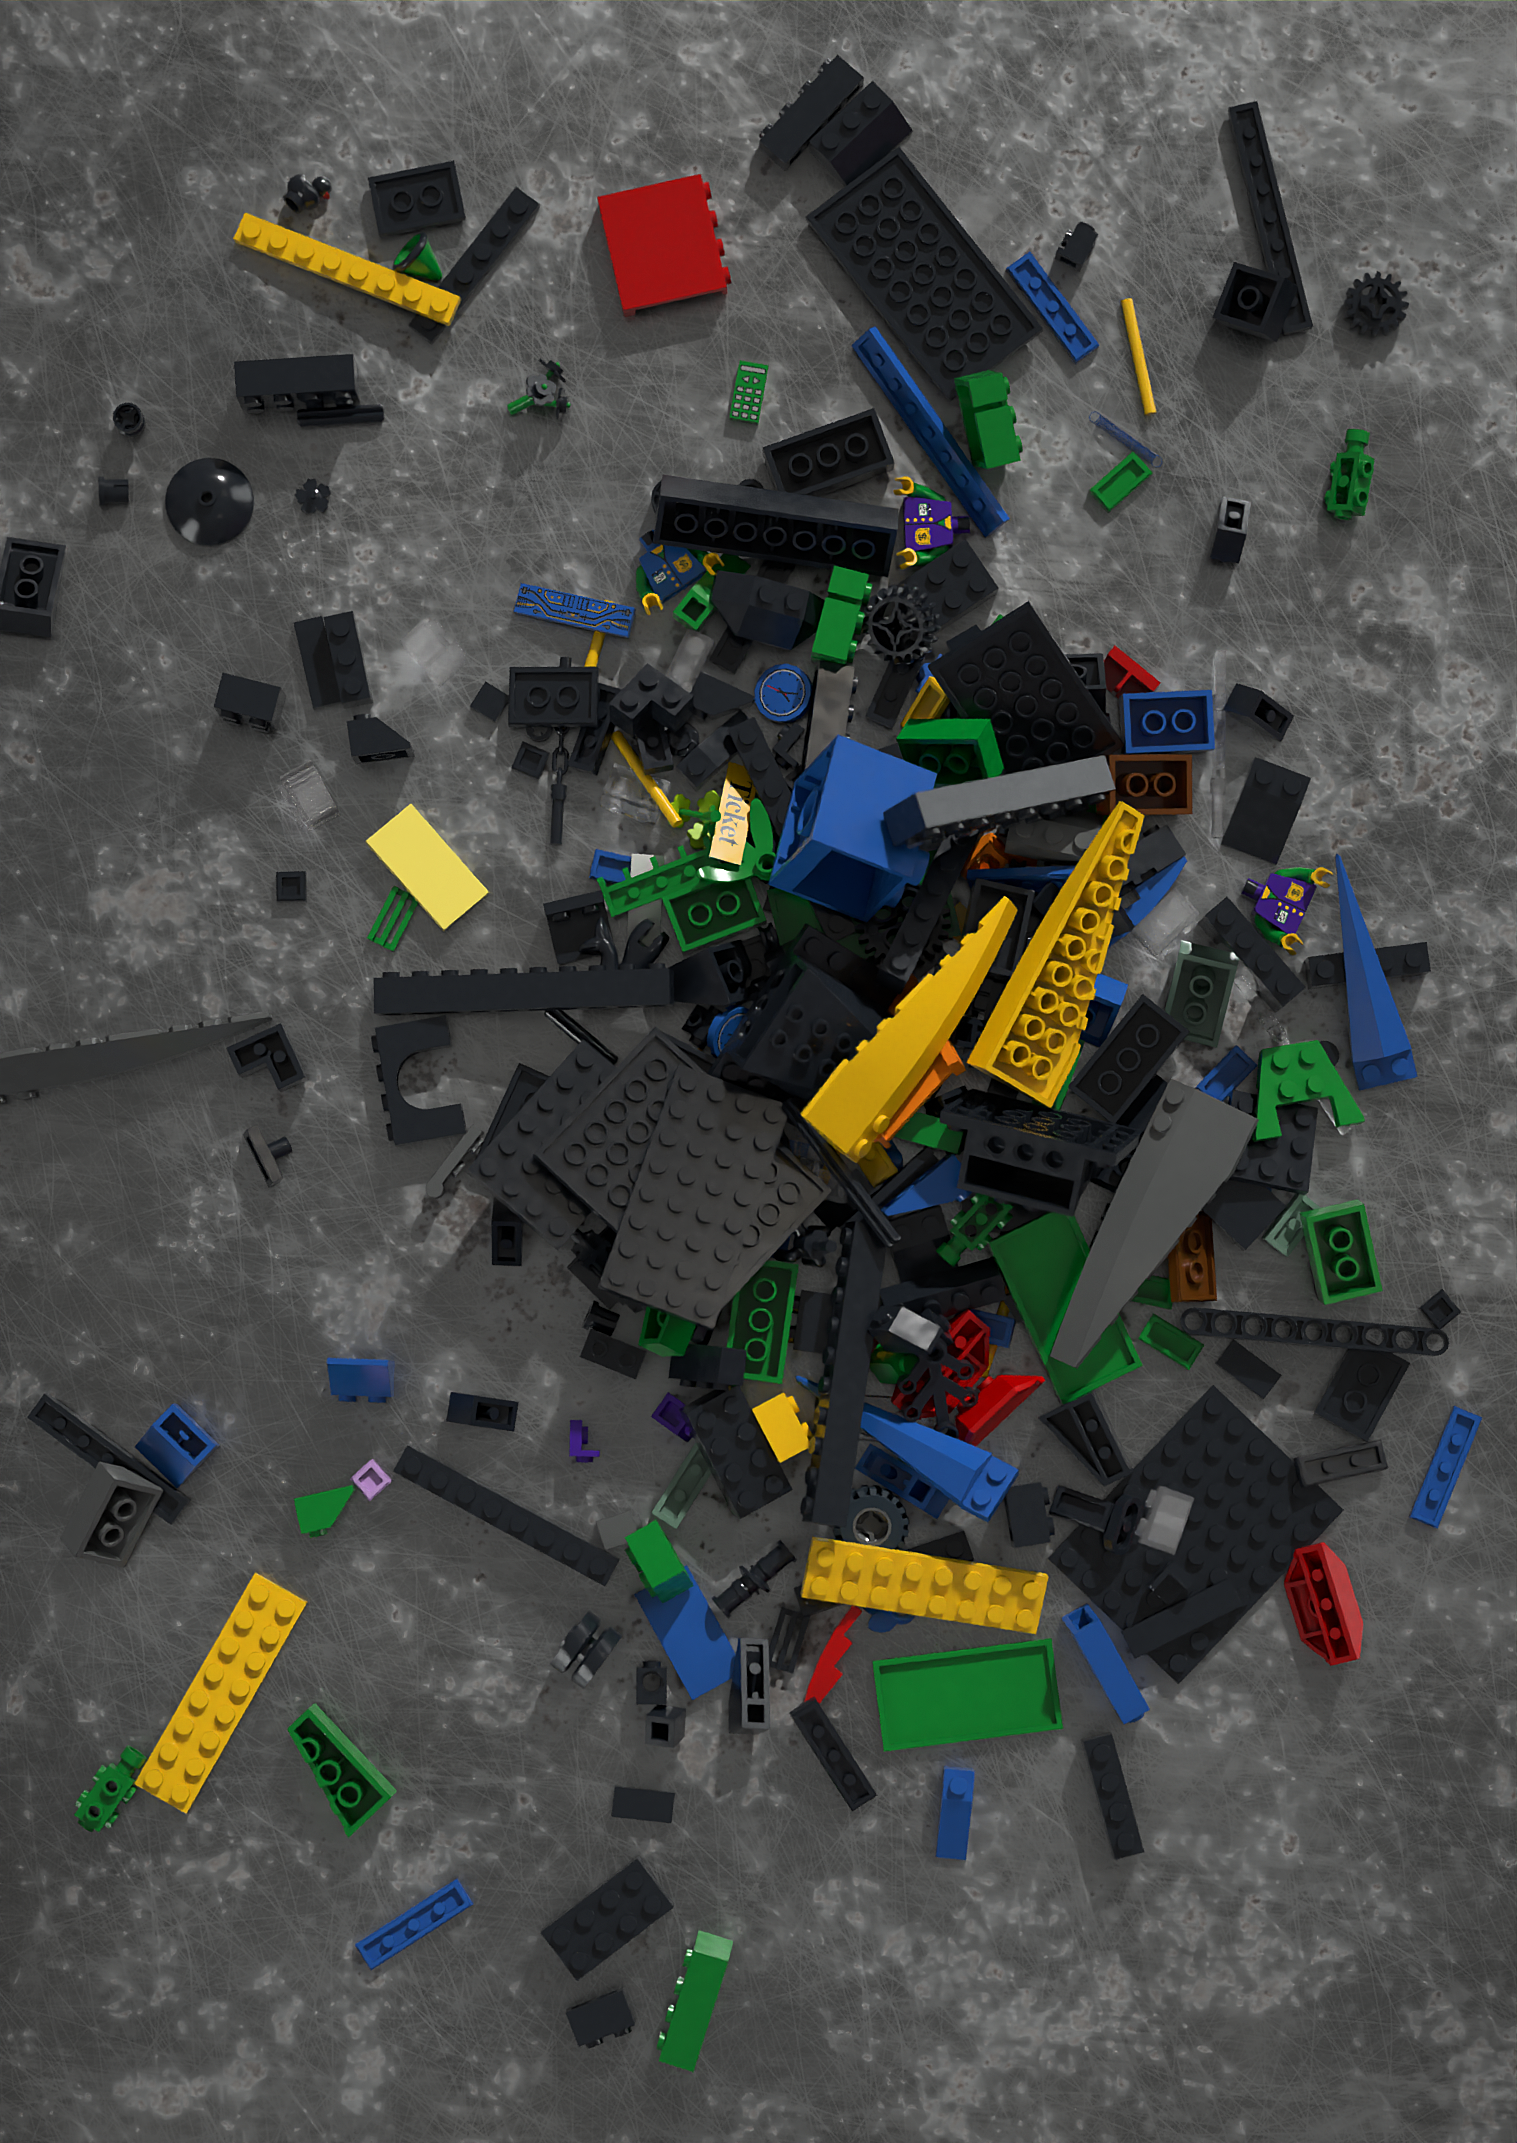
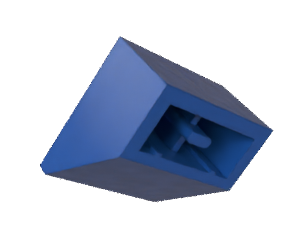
[135,1404,220,1489]

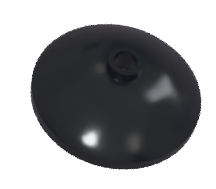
[165,458,254,546]

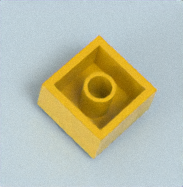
[752,1392,813,1463]

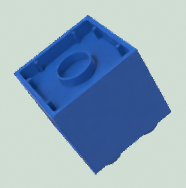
[768,735,937,922]

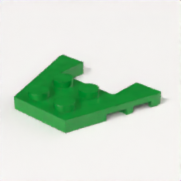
[1252,1040,1365,1142]

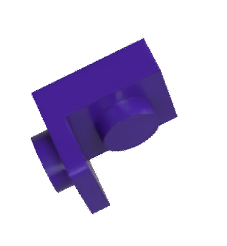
[651,1392,693,1442]
[569,1420,600,1463]

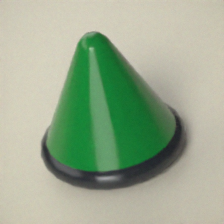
[393,232,443,281]

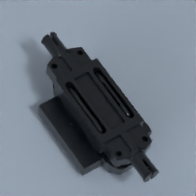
[566,1225,647,1314]

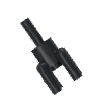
[774,1223,837,1267]

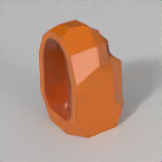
[960,833,1009,880]

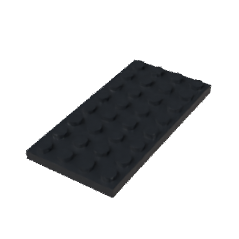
[806,147,1043,402]
[597,1064,788,1331]

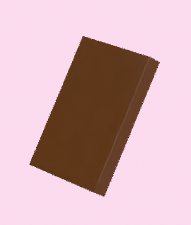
[1168,1211,1217,1303]

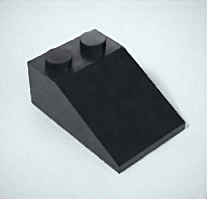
[0,537,66,637]
[1221,757,1311,865]
[888,1205,959,1283]

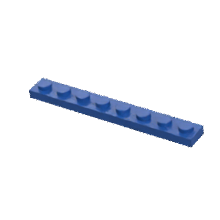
[851,326,1010,537]

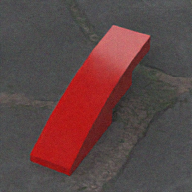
[803,1605,863,1704]

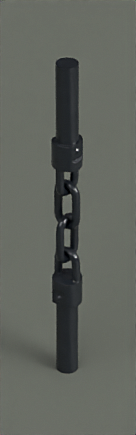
[550,657,572,845]

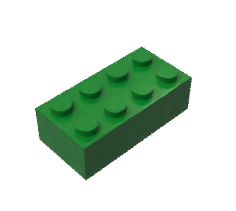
[726,1260,799,1384]

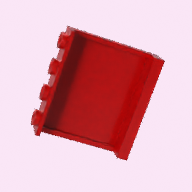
[597,174,732,317]

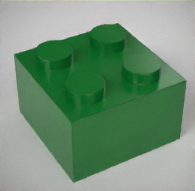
[624,1520,694,1603]

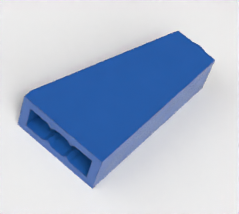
[1062,1603,1150,1725]

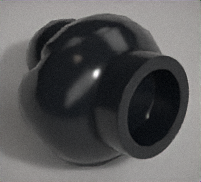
[283,174,332,214]

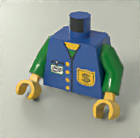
[635,530,724,615]

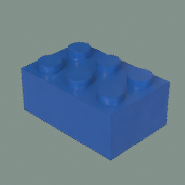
[1119,690,1215,755]

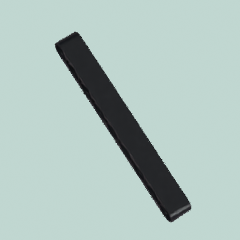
[1180,1307,1449,1357]

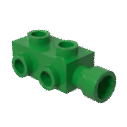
[1325,429,1375,520]
[936,1193,1013,1267]
[74,1745,147,1832]

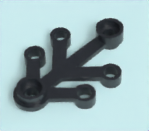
[897,1338,979,1439]

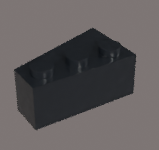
[1119,824,1186,898]

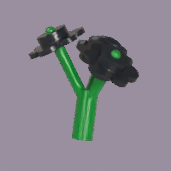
[507,358,571,420]

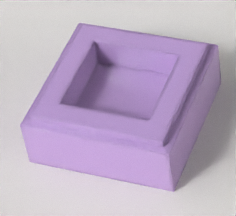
[350,1459,392,1501]

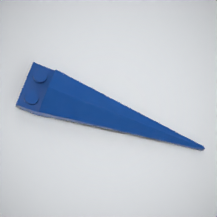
[1335,853,1418,1091]
[795,1376,1019,1523]

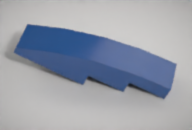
[1107,856,1187,950]

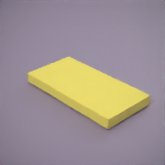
[366,804,489,932]

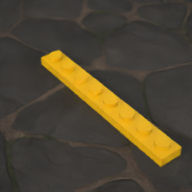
[233,213,461,326]

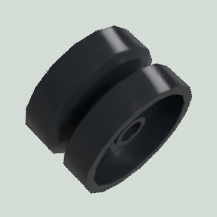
[550,1611,623,1689]

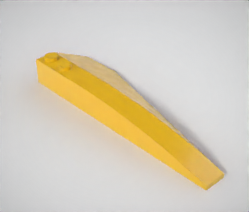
[967,801,1144,1108]
[801,896,1018,1163]

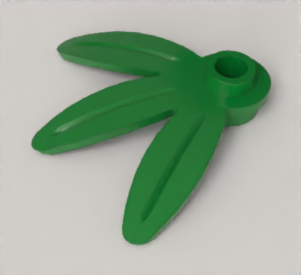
[696,798,776,883]

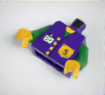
[893,476,970,570]
[1241,867,1333,956]

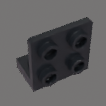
[543,890,614,965]

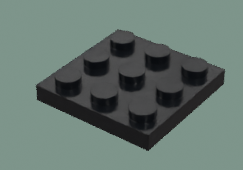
[1228,1090,1318,1195]

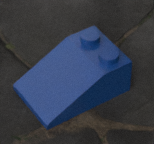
[880,1154,972,1216]
[327,1358,395,1403]

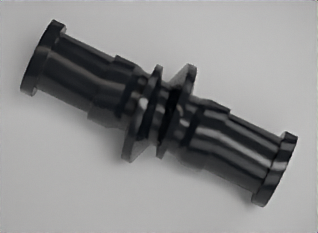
[711,1540,797,1619]

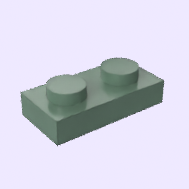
[1262,1194,1321,1257]

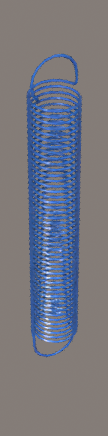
[1089,412,1162,467]

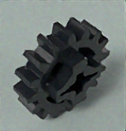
[1343,271,1409,337]

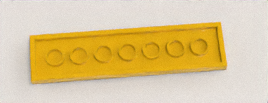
[800,1536,1048,1634]
[134,1573,308,1814]

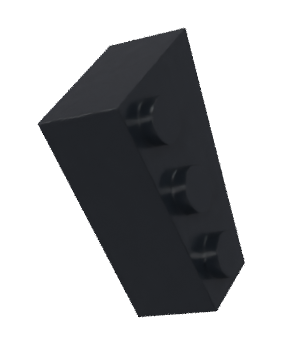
[1038,1389,1134,1487]

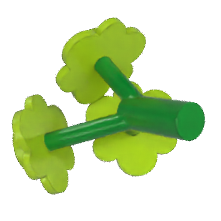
[668,790,722,850]

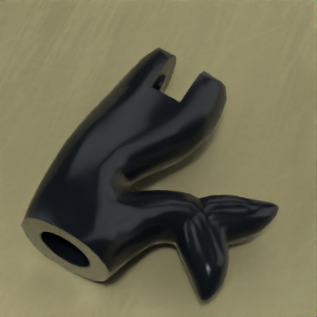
[578,917,670,970]

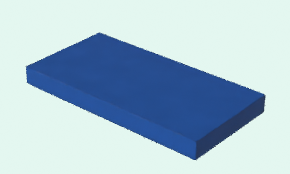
[634,1565,736,1700]

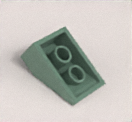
[1165,940,1239,1048]

